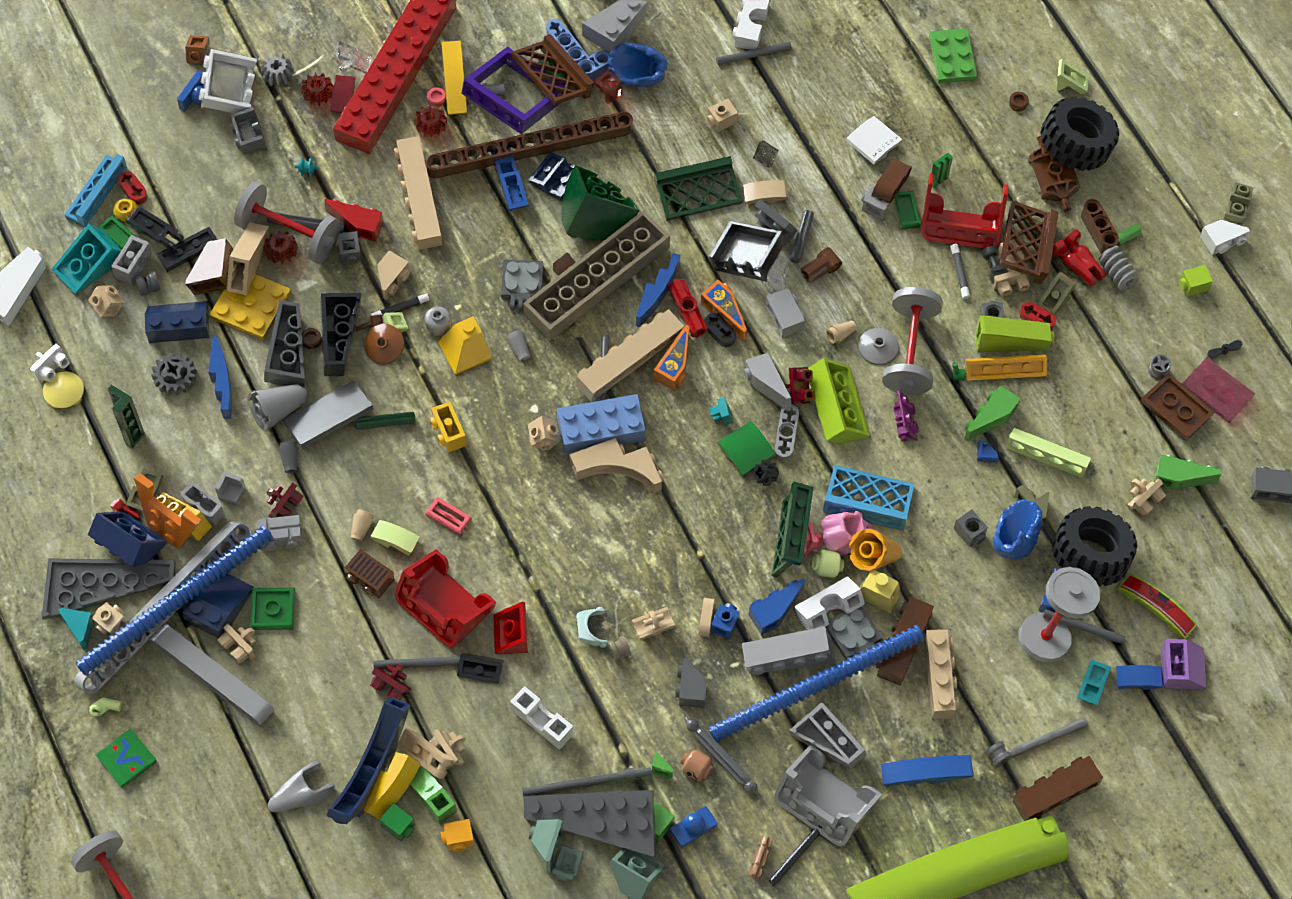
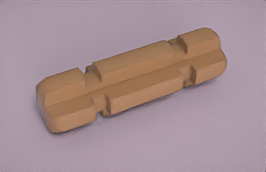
[749,836,773,879]

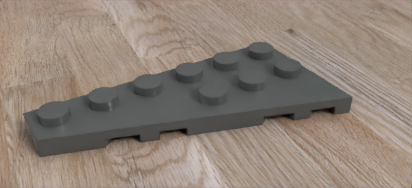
[42,558,176,620]
[523,790,656,857]

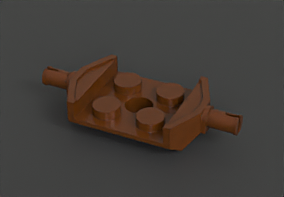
[1028,136,1080,212]

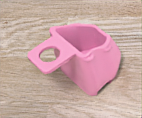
[820,511,873,556]

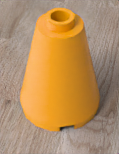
[849,529,902,571]

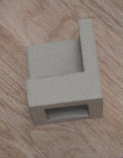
[215,471,246,506]

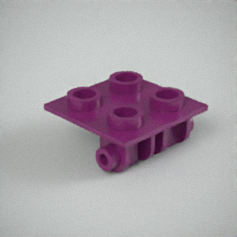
[893,389,919,441]

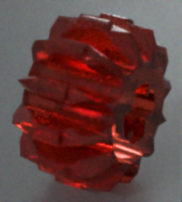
[301,72,334,106]
[414,104,447,138]
[264,230,298,265]

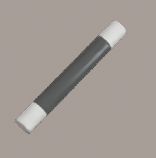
[950,244,970,299]

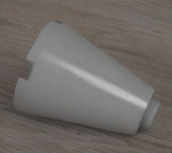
[248,384,307,431]

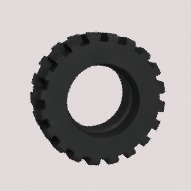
[1040,96,1119,171]
[1052,506,1138,587]

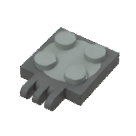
[501,260,543,310]
[826,606,883,660]

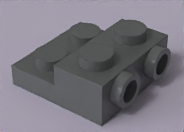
[755,199,798,243]

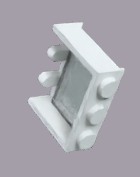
[199,49,257,113]

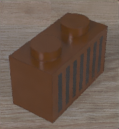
[344,549,395,598]

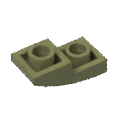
[1224,182,1254,224]

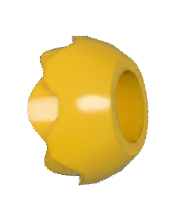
[113,198,138,222]

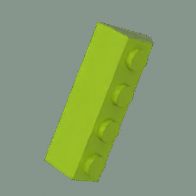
[808,358,870,444]

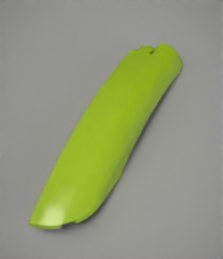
[846,815,1069,899]

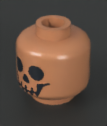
[680,750,714,782]

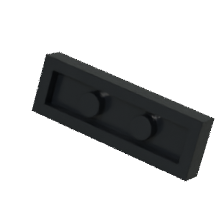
[157,227,218,272]

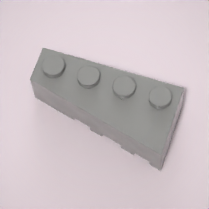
[742,626,836,675]

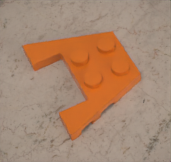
[134,473,201,549]

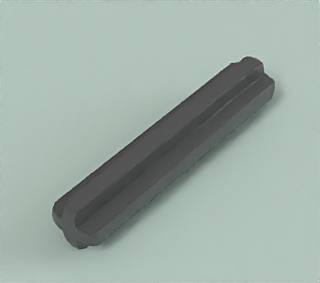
[790,210,814,263]

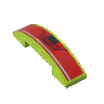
[1117,574,1198,640]

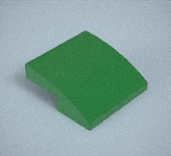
[717,421,776,476]

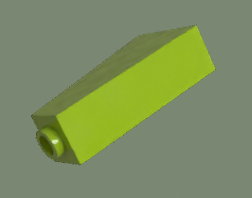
[975,315,1054,352]

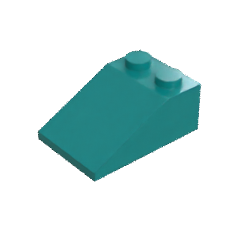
[52,224,121,294]

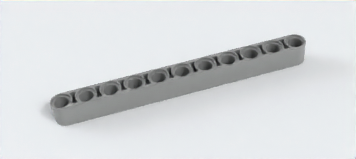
[74,521,250,694]

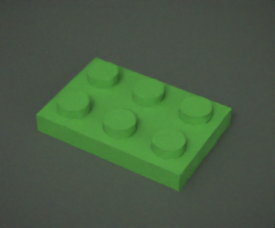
[929,28,977,84]

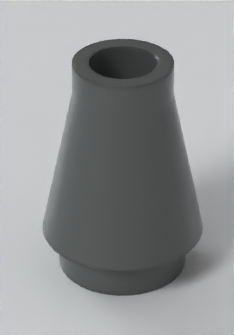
[278,441,299,473]

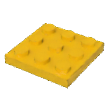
[209,274,291,341]

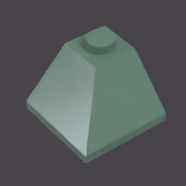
[529,819,563,875]
[610,848,665,899]

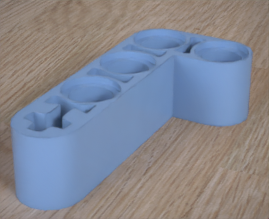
[546,19,610,82]

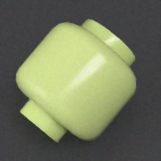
[812,549,844,578]

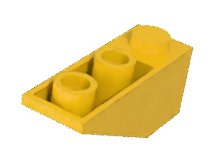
[156,492,212,542]

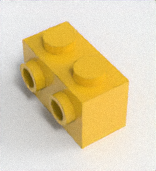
[430,401,467,453]

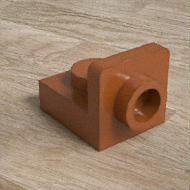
[185,35,210,65]

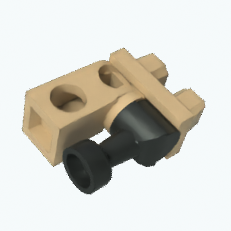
[981,239,1030,297]

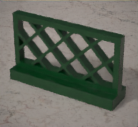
[654,156,742,221]
[771,481,814,577]

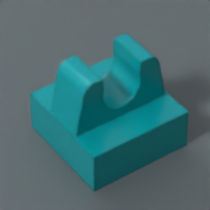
[709,397,733,425]

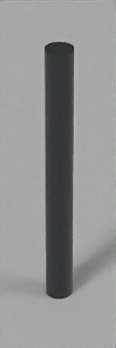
[768,825,822,886]

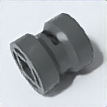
[135,271,161,296]

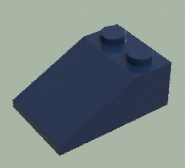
[182,573,254,638]

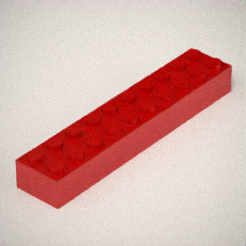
[333,0,457,155]

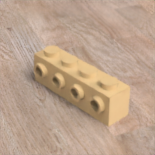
[924,629,959,720]

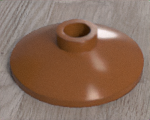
[365,324,404,364]

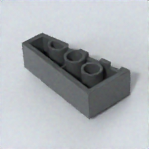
[264,300,305,387]

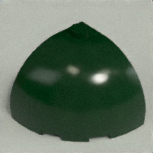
[561,165,639,241]

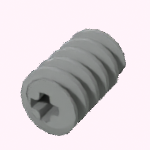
[1098,246,1138,291]

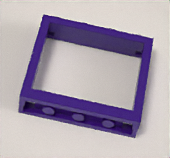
[461,46,565,134]

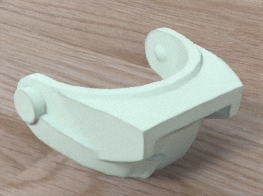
[576,607,608,648]

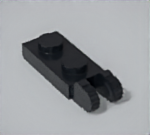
[127,206,184,251]

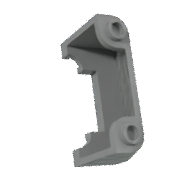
[774,744,882,846]

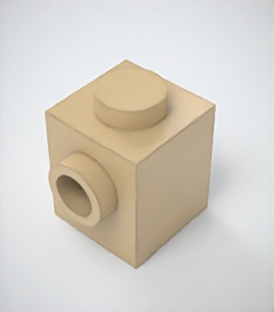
[706,98,738,133]

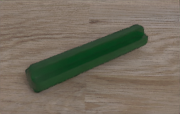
[355,411,416,429]

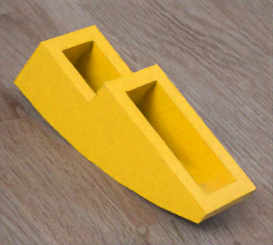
[363,752,421,819]

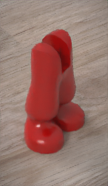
[1052,229,1106,287]

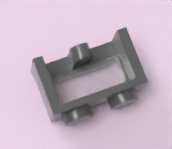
[230,107,267,154]

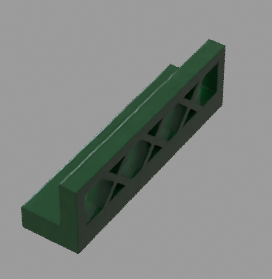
[108,384,145,448]

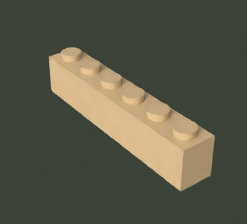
[394,136,442,250]
[576,309,684,402]

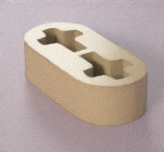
[698,598,714,637]

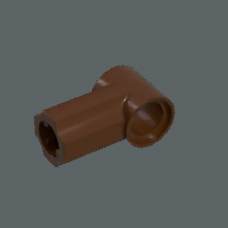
[801,247,843,283]

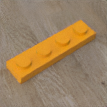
[965,355,1047,381]

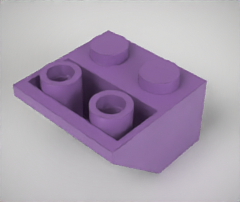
[1161,639,1206,689]

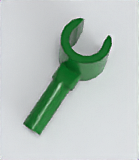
[952,362,965,381]

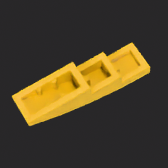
[442,41,467,116]

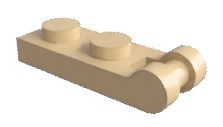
[397,728,453,779]

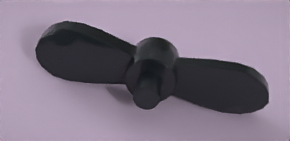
[1207,340,1243,358]

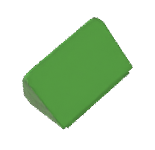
[651,752,673,779]

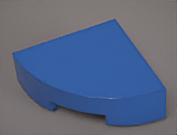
[977,440,999,463]

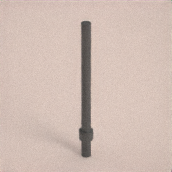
[522,767,652,796]

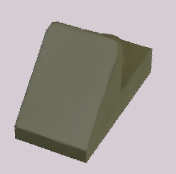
[1037,272,1077,315]
[1014,484,1050,527]

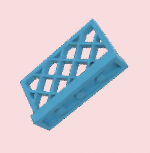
[823,465,915,531]

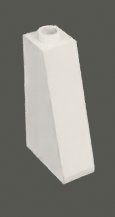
[0,247,46,327]

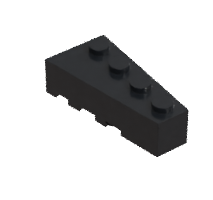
[320,293,361,376]

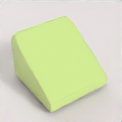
[382,312,409,333]

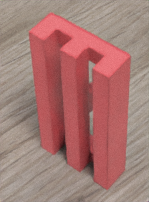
[425,497,472,536]

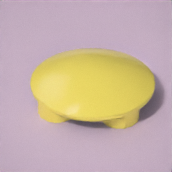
[43,371,84,408]

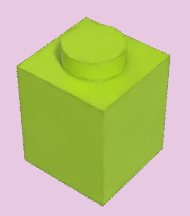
[1179,265,1213,297]

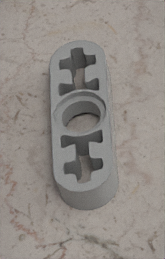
[775,404,799,461]

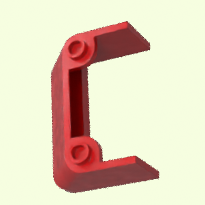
[921,174,1008,249]

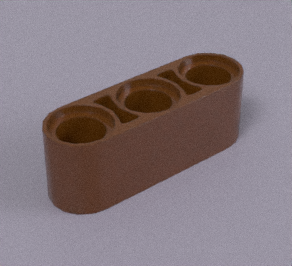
[872,159,912,204]
[1081,199,1119,254]

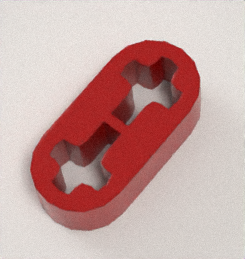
[118,171,148,205]
[1019,302,1056,330]

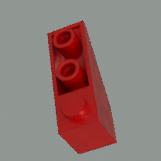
[324,199,383,242]

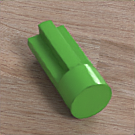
[1117,224,1142,246]

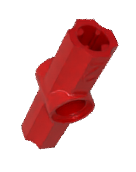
[668,279,708,338]

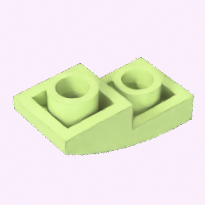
[370,520,419,556]

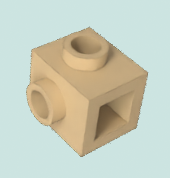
[88,285,125,317]
[528,416,560,451]
[92,602,129,636]

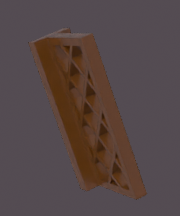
[511,34,594,105]
[1000,200,1059,284]

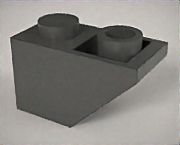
[675,658,707,708]

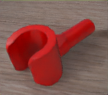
[111,499,140,519]

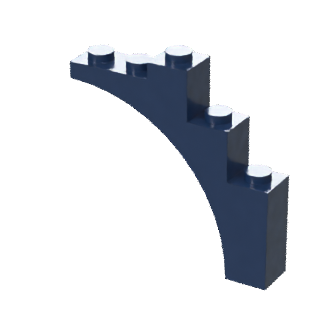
[327,697,410,825]

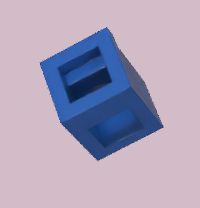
[710,603,740,640]

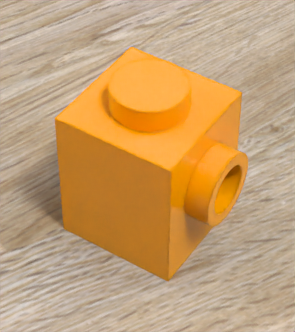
[440,819,474,852]

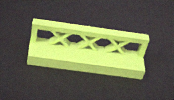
[1006,428,1091,478]

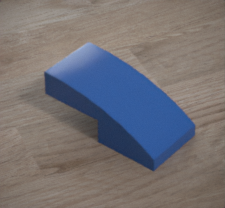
[1116,665,1163,690]

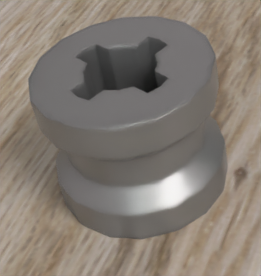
[1148,354,1171,379]
[985,741,1013,768]

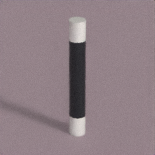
[371,293,430,316]

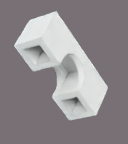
[732,0,770,50]
[794,576,865,630]
[510,686,574,750]

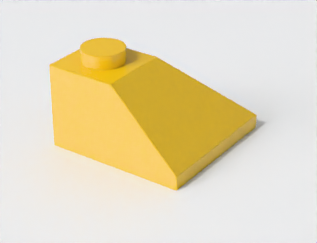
[438,316,492,375]

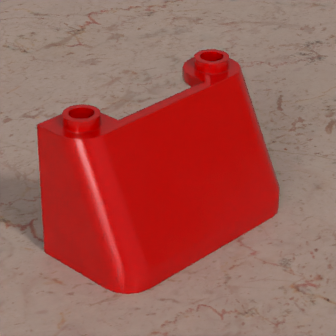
[394,549,497,648]

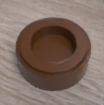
[1009,92,1029,112]
[302,328,322,349]

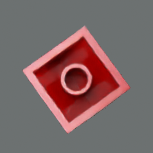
[493,601,528,655]

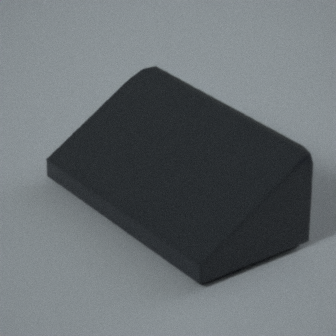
[457,653,504,684]

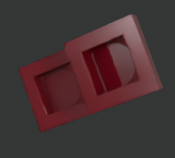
[330,75,356,113]

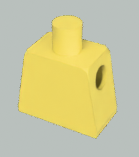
[860,570,901,614]

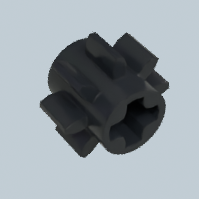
[753,460,779,486]

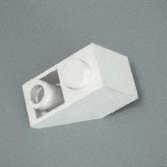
[1200,220,1250,255]

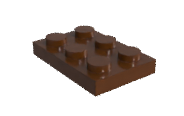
[1140,373,1215,441]

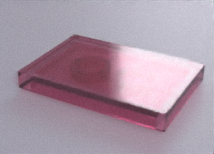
[1182,357,1255,423]

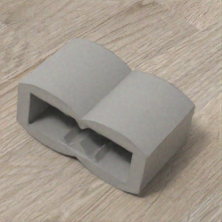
[181,482,225,527]

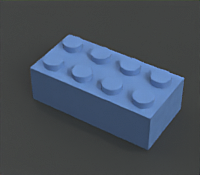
[557,394,645,455]

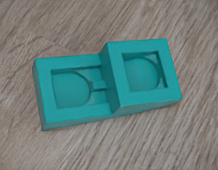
[1077,659,1111,706]

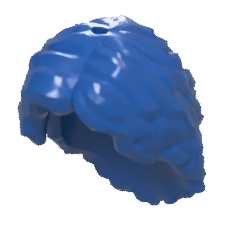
[608,42,668,88]
[993,499,1043,560]

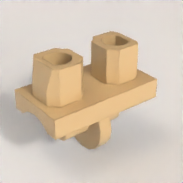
[1126,478,1166,516]
[632,607,675,640]
[217,624,256,664]
[429,729,466,770]

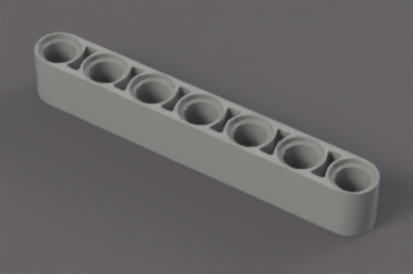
[150,623,275,726]

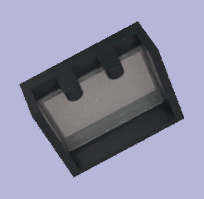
[709,221,786,282]

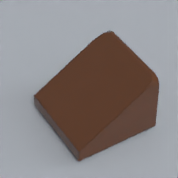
[553,252,576,276]

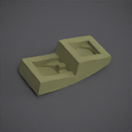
[126,468,164,511]

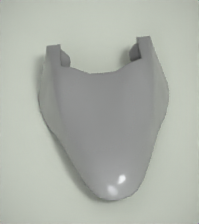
[268,761,335,812]

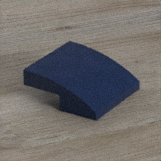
[528,152,575,201]

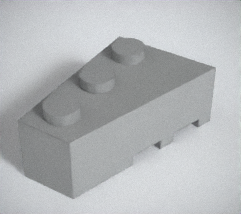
[582,0,647,53]
[789,703,866,770]

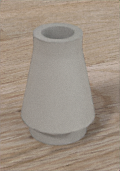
[507,330,531,362]

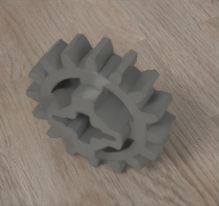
[151,352,197,395]

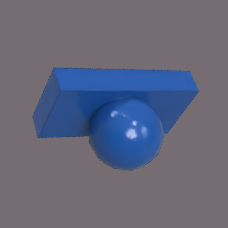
[177,70,204,112]
[669,806,718,848]

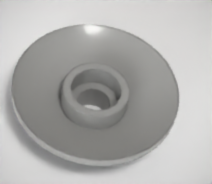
[858,328,899,365]

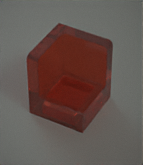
[594,70,622,104]

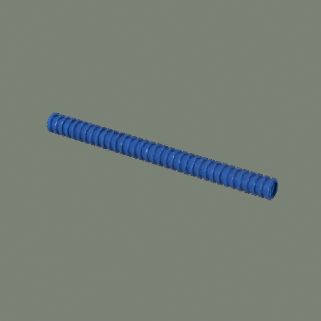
[76,526,273,676]
[709,625,924,742]

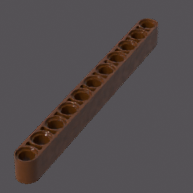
[427,112,633,178]

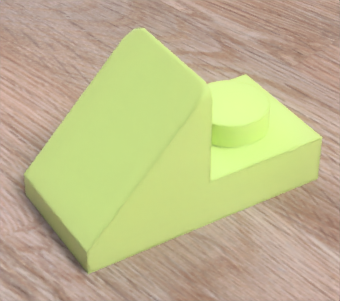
[1057,59,1089,94]

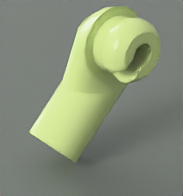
[89,698,122,716]

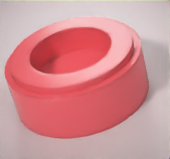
[427,87,447,107]

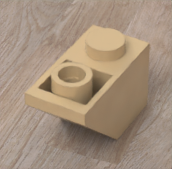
[377,250,410,301]

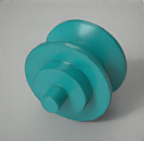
[295,157,319,177]

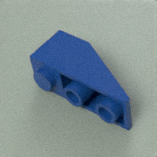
[748,578,805,635]

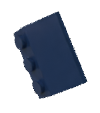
[145,301,210,343]
[88,511,168,567]

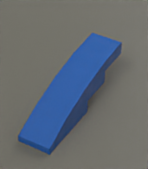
[490,148,529,211]
[636,253,680,327]
[208,336,232,419]
[881,755,974,787]

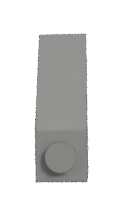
[743,353,791,411]

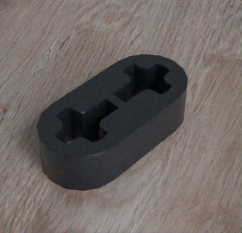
[704,313,736,347]

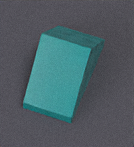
[58,608,94,650]

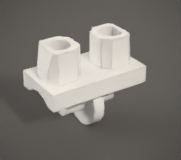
[30,344,70,383]

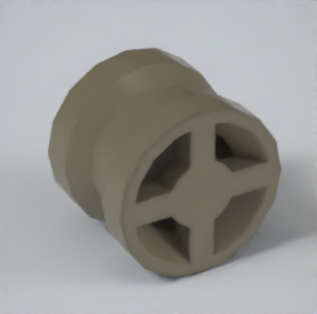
[607,636,631,662]

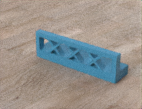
[64,154,127,227]

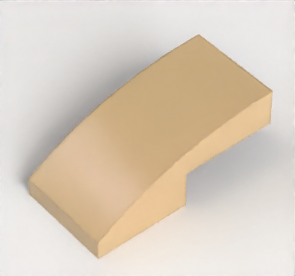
[743,180,787,205]

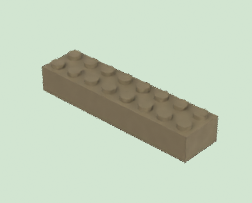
[523,210,670,341]

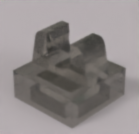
[753,140,779,168]

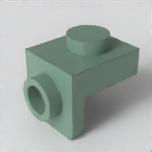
[552,844,584,881]

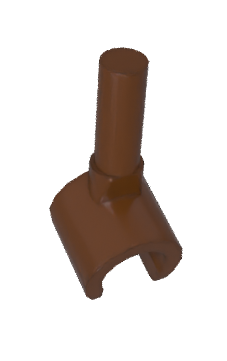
[355,315,383,331]

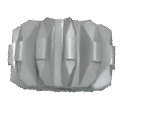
[261,53,294,87]

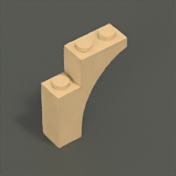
[570,438,664,493]

